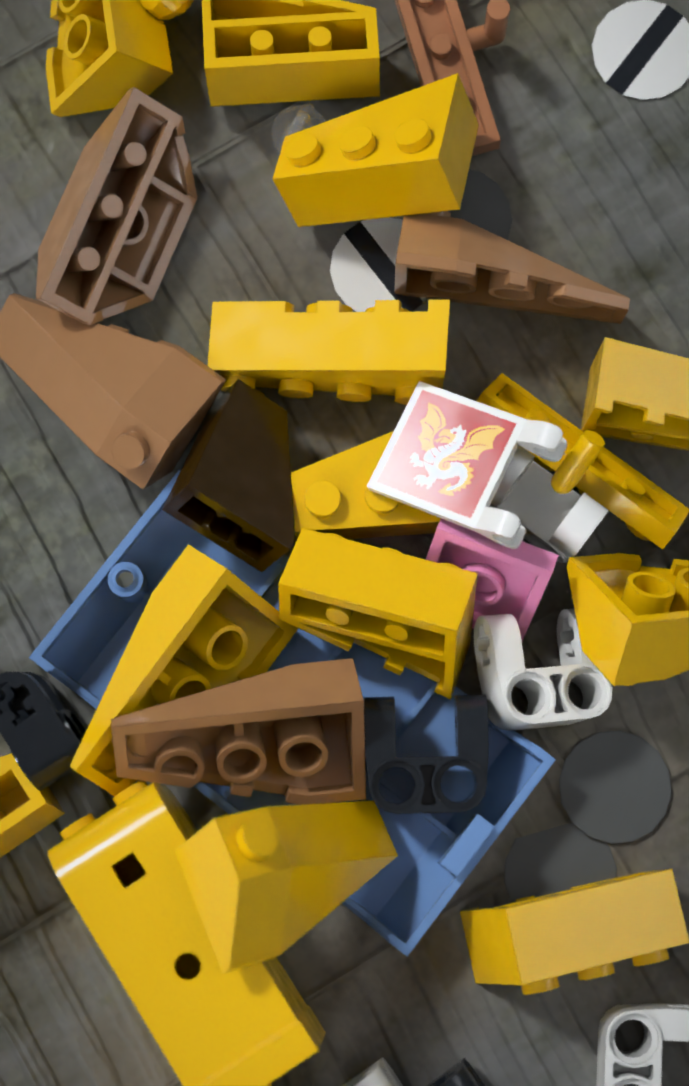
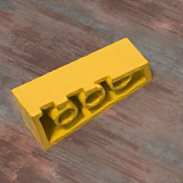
[207,300,450,405]

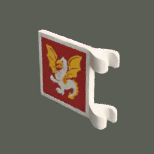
[367,381,567,549]

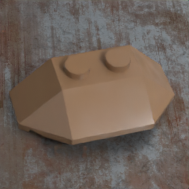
[36,87,197,325]

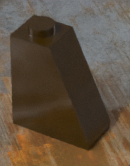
[162,379,294,572]

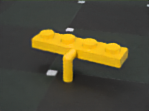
[477,373,689,550]

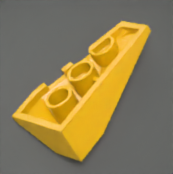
[46,0,173,117]
[70,544,299,796]
[566,553,689,686]
[175,800,398,974]

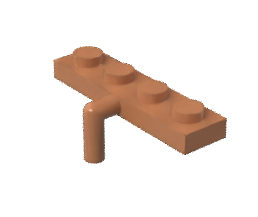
[394,0,510,156]

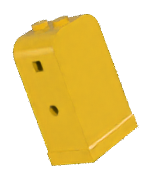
[48,781,326,1086]

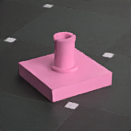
[426,518,558,641]

